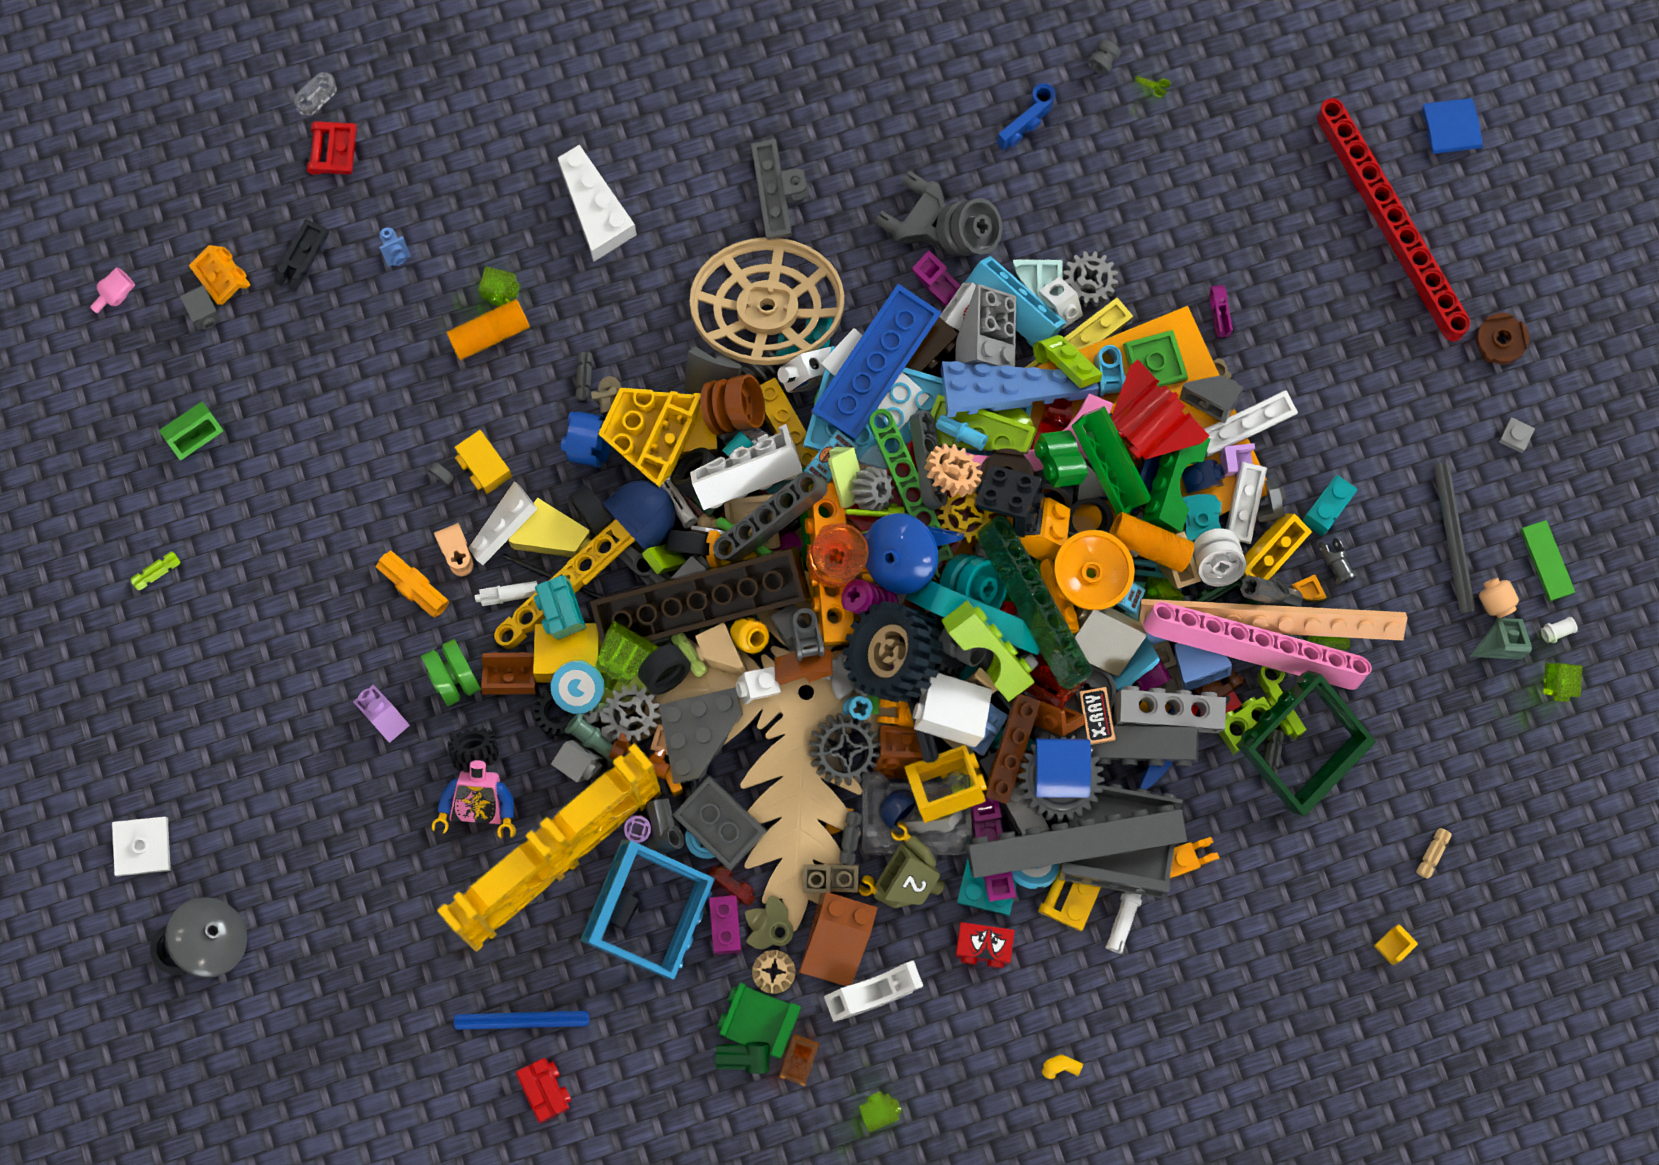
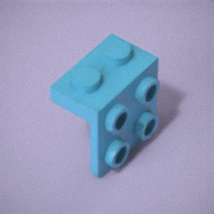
[1108,614,1160,691]

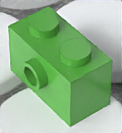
[159,401,224,461]

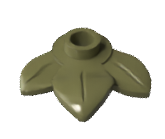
[745,896,794,949]

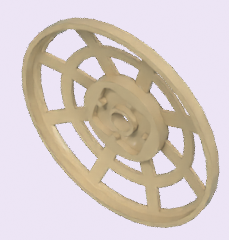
[690,238,844,365]

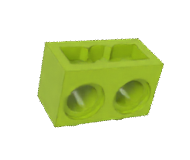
[1219,696,1281,755]

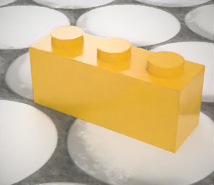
[1243,514,1312,580]

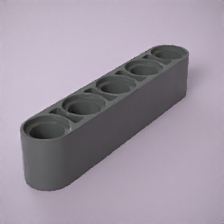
[713,472,828,562]

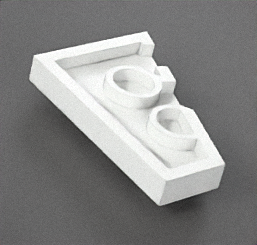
[468,481,537,565]

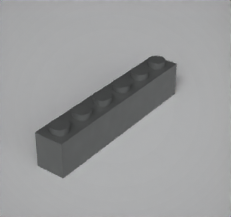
[1035,725,1199,767]

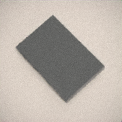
[673,776,768,871]

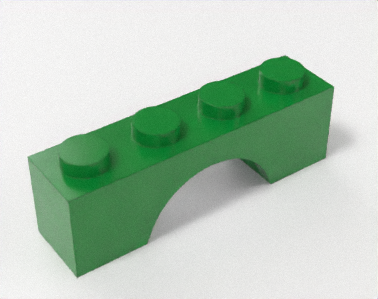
[1142,438,1210,534]

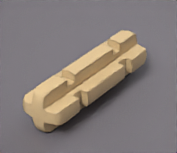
[1417,828,1451,879]

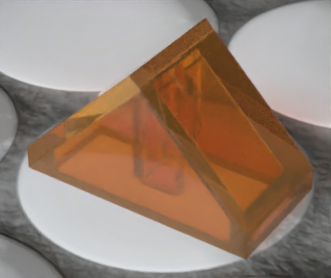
[779,1034,820,1086]

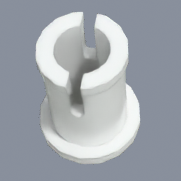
[1541,617,1578,643]

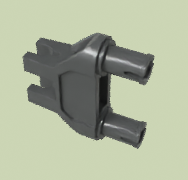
[874,171,945,252]

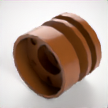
[700,374,765,435]

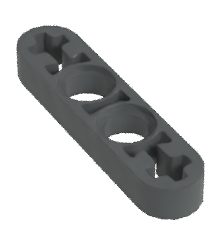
[909,410,947,510]

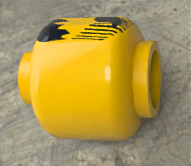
[730,616,769,654]

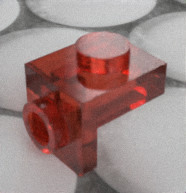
[1042,398,1073,428]

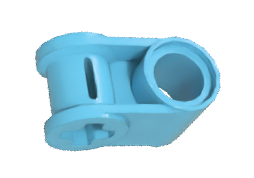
[1094,345,1125,397]

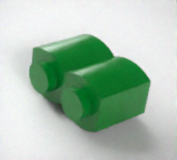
[1034,430,1088,488]

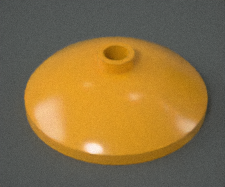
[1054,530,1134,610]

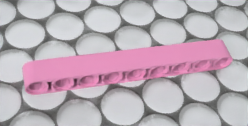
[1143,602,1372,690]

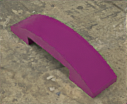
[911,250,961,308]
[971,793,1016,902]

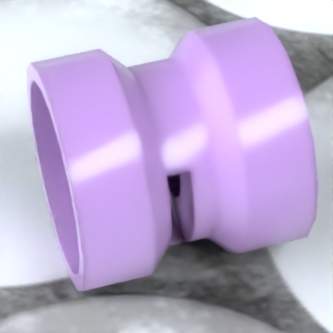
[624,815,651,843]

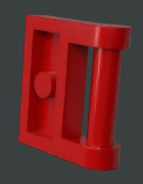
[307,121,357,175]

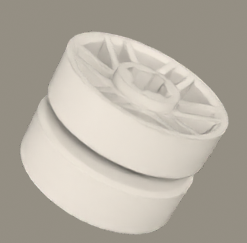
[1193,529,1246,587]

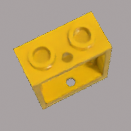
[904,745,987,823]

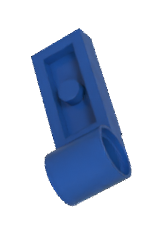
[997,83,1055,151]

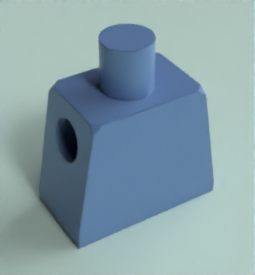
[1174,643,1232,691]

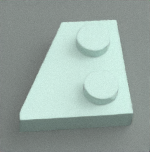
[1013,260,1063,312]

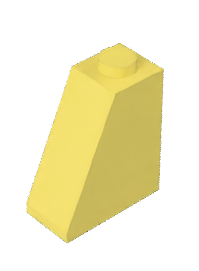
[508,498,592,557]

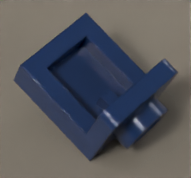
[1182,459,1225,494]

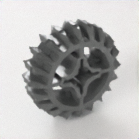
[807,713,880,786]

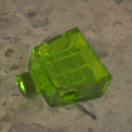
[595,621,658,690]

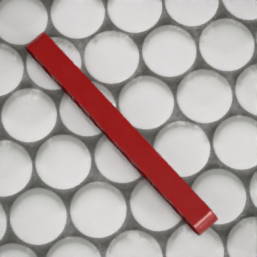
[1317,98,1470,342]

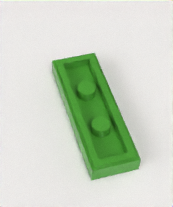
[1520,520,1575,602]

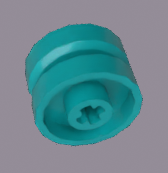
[940,553,1008,609]

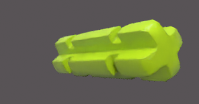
[130,551,180,590]

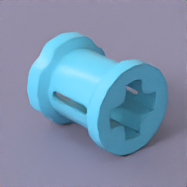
[842,696,873,721]

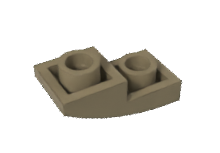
[803,864,859,893]

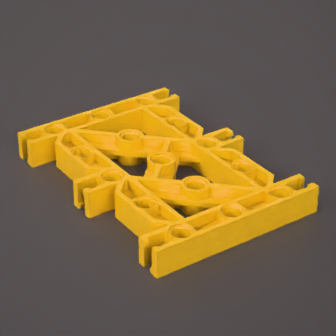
[437,743,662,952]

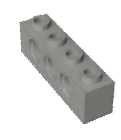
[1114,686,1226,733]

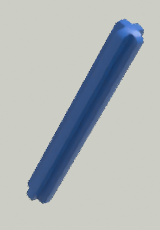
[454,1011,589,1030]

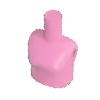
[90,267,136,313]

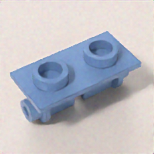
[379,227,411,267]

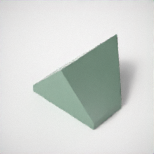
[1470,618,1532,660]

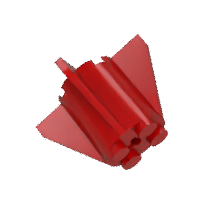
[1111,359,1210,460]

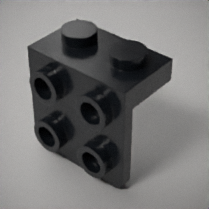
[975,466,1045,538]

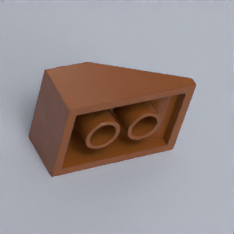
[799,892,878,987]

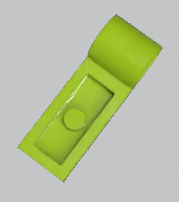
[1033,335,1102,388]
[1257,666,1306,740]

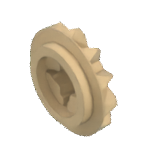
[752,950,795,994]

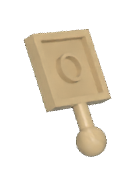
[697,494,780,549]

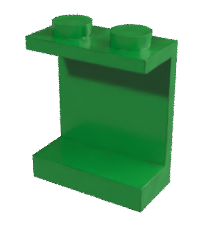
[717,983,801,1060]

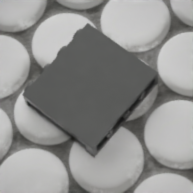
[1059,784,1183,899]

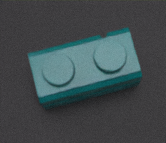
[1302,475,1358,537]
[534,575,586,640]

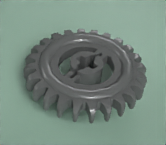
[1017,734,1104,823]

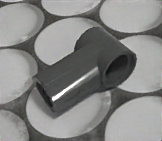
[646,799,684,855]

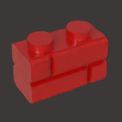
[515,1058,572,1124]

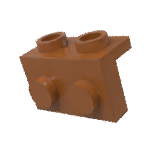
[481,652,536,695]
[1027,696,1085,736]

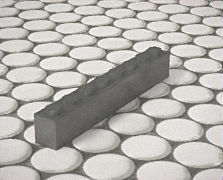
[966,804,1187,878]

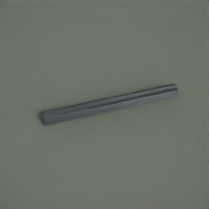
[1434,462,1475,614]

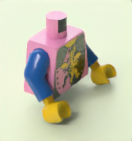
[432,761,516,838]

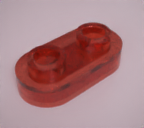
[707,864,755,907]

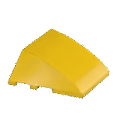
[598,388,701,488]

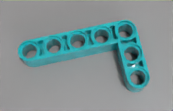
[905,580,1048,655]

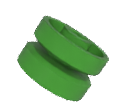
[421,639,481,707]

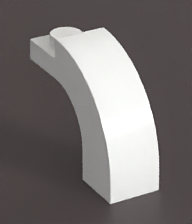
[824,961,923,1022]

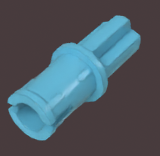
[936,415,988,451]

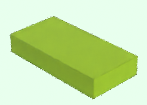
[642,544,687,574]

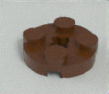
[1476,313,1529,365]

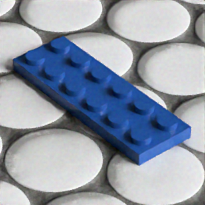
[811,284,942,442]

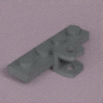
[751,139,809,240]

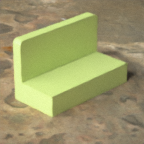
[828,447,860,508]

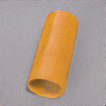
[446,299,530,361]
[1109,512,1194,573]

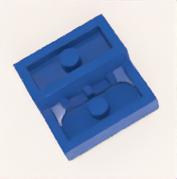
[1422,98,1483,154]
[1034,739,1091,798]

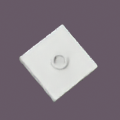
[112,817,171,877]

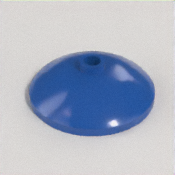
[863,513,938,594]

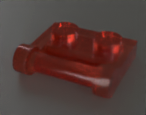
[1022,652,1086,709]

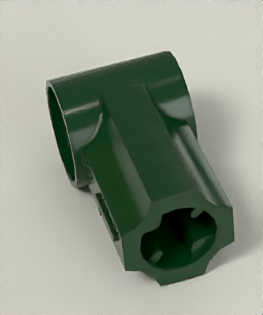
[715,1041,770,1074]

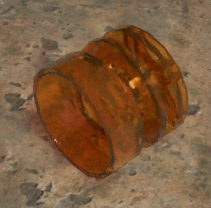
[806,523,869,588]

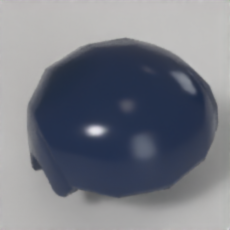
[880,790,916,830]

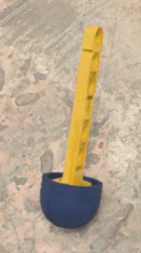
[494,480,676,649]

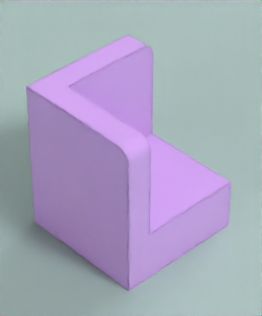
[1219,443,1255,477]

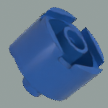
[561,411,611,468]

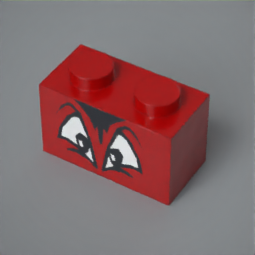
[955,922,1015,969]

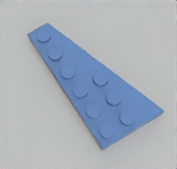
[941,361,1099,418]

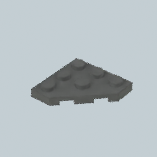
[659,687,743,784]

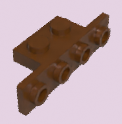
[984,694,1040,804]

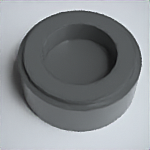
[428,462,454,486]

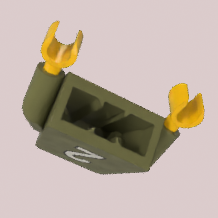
[858,822,944,908]

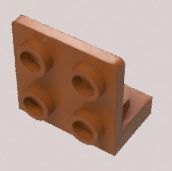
[871,725,923,781]

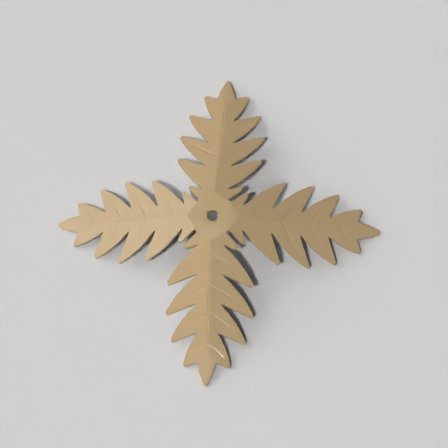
[600,510,1013,932]

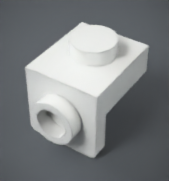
[736,667,781,704]

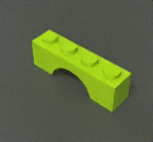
[941,600,1034,701]

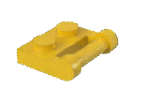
[1038,863,1101,932]

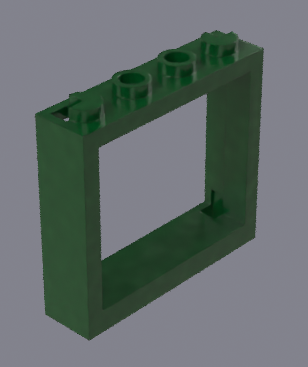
[1236,671,1376,817]

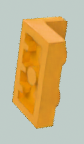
[189,245,250,305]

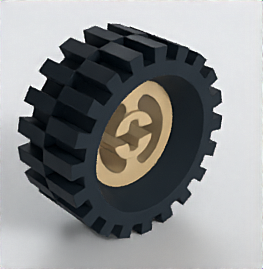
[843,601,943,703]

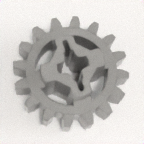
[1063,251,1118,307]
[602,684,661,743]

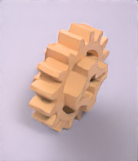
[924,444,983,497]

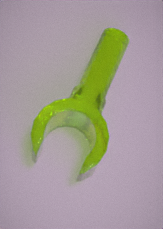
[1135,75,1171,97]

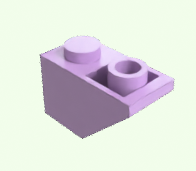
[353,685,410,743]

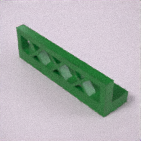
[1072,406,1152,515]

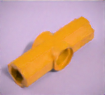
[375,550,449,619]

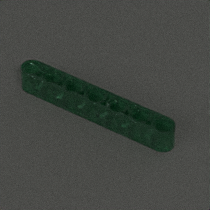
[977,515,1092,690]

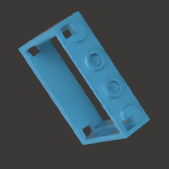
[580,840,715,979]

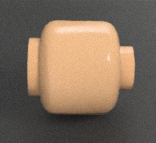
[1479,577,1519,618]

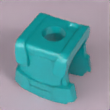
[1182,494,1222,542]

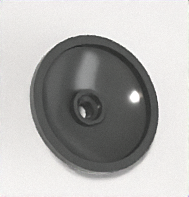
[165,897,247,978]

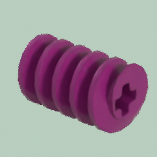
[841,579,899,614]

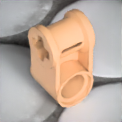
[434,523,474,577]

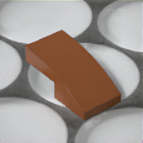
[775,650,833,685]

